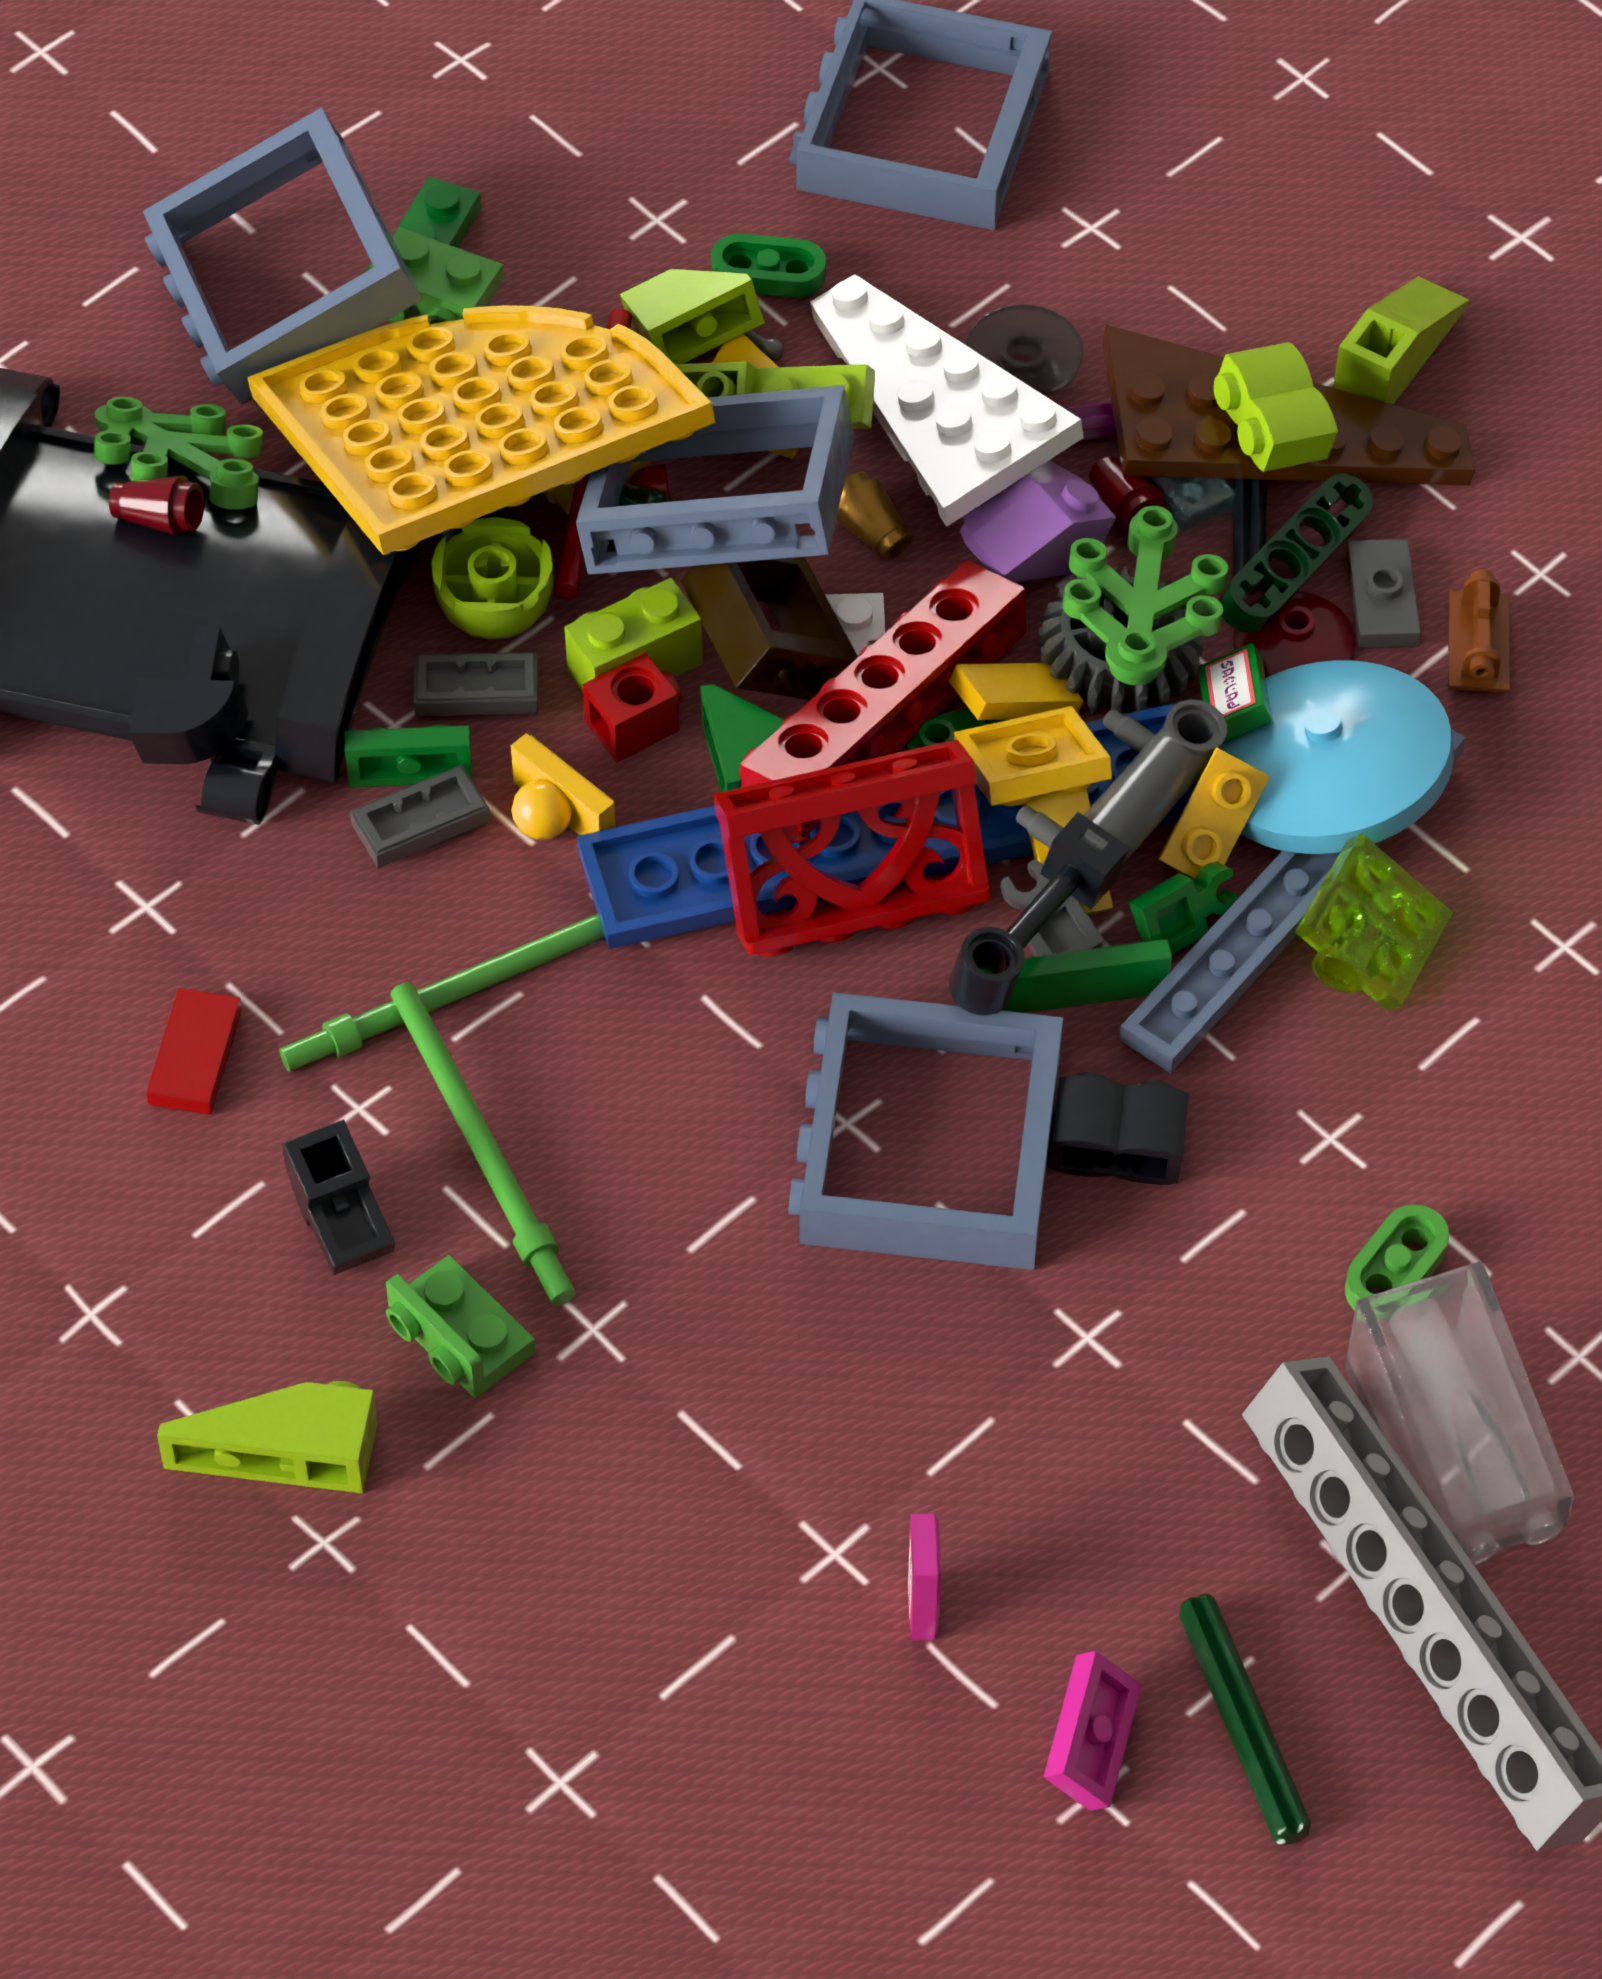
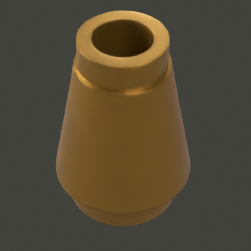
[836,471,913,561]

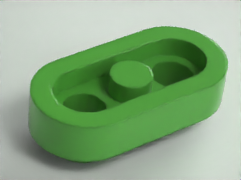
[1345,1204,1449,1320]

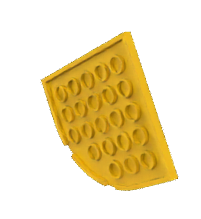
[247,305,716,556]

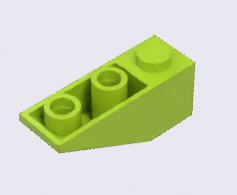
[1333,276,1469,405]

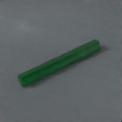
[1179,1594,1311,1846]

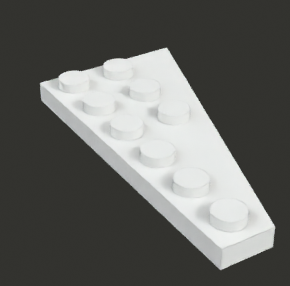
[810,274,1084,527]

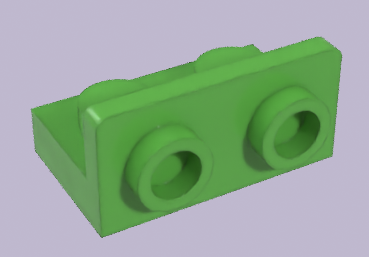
[386,1255,536,1399]

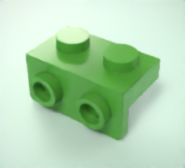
[369,227,504,324]

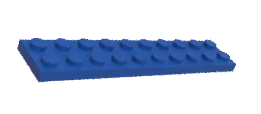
[577,703,1197,949]

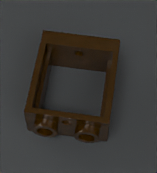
[680,557,858,700]

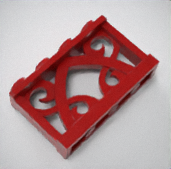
[713,740,992,957]

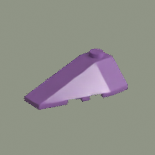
[960,461,1116,582]

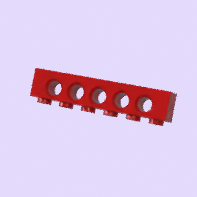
[739,560,1026,835]

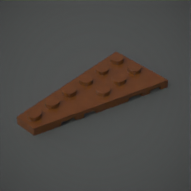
[1102,325,1475,486]

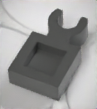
[1000,859,1105,956]

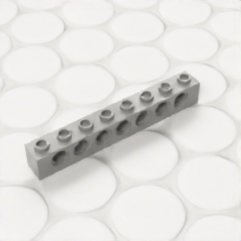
[1242,1356,1602,1851]

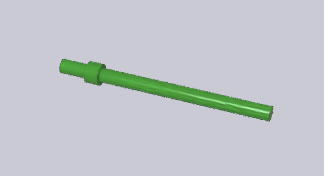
[279,913,605,1072]
[390,982,576,1306]

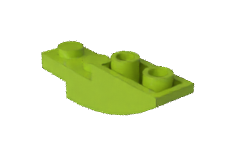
[674,362,875,429]

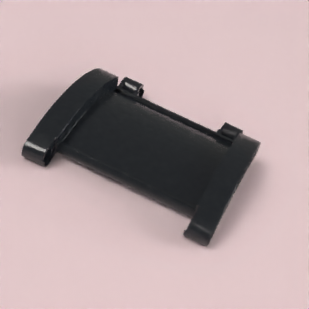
[0,368,424,825]

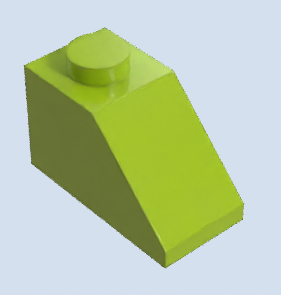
[619,269,765,364]

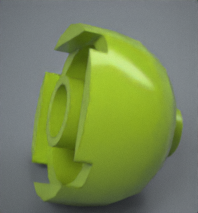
[431,517,554,640]

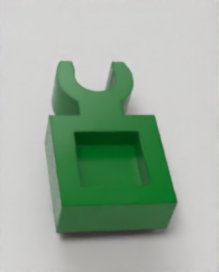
[1129,862,1240,955]

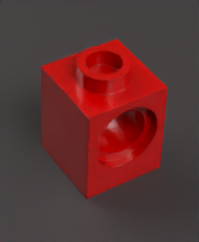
[583,652,683,762]

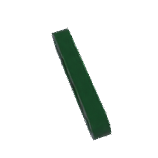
[1219,473,1373,633]

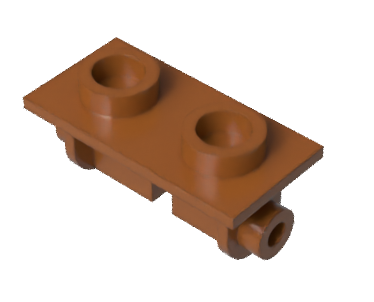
[1448,569,1510,693]

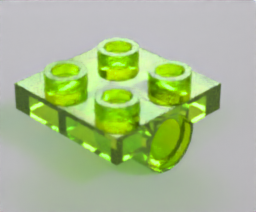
[1295,833,1453,1012]

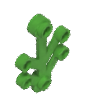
[94,397,263,510]
[1062,506,1228,685]

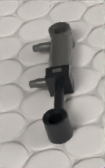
[949,699,1227,1016]

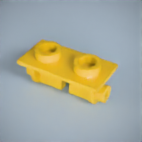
[1158,747,1270,878]

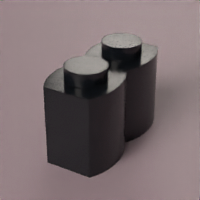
[1049,1072,1189,1185]

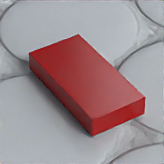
[146,988,242,1115]

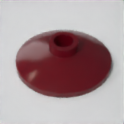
[1233,591,1355,678]

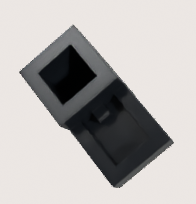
[283,1119,395,1275]

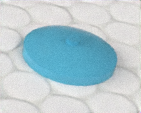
[1221,660,1454,854]

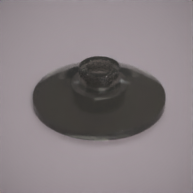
[966,305,1083,396]

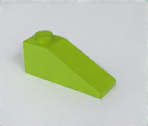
[157,1381,378,1494]

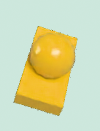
[511,733,616,840]

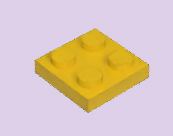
[954,706,1112,806]

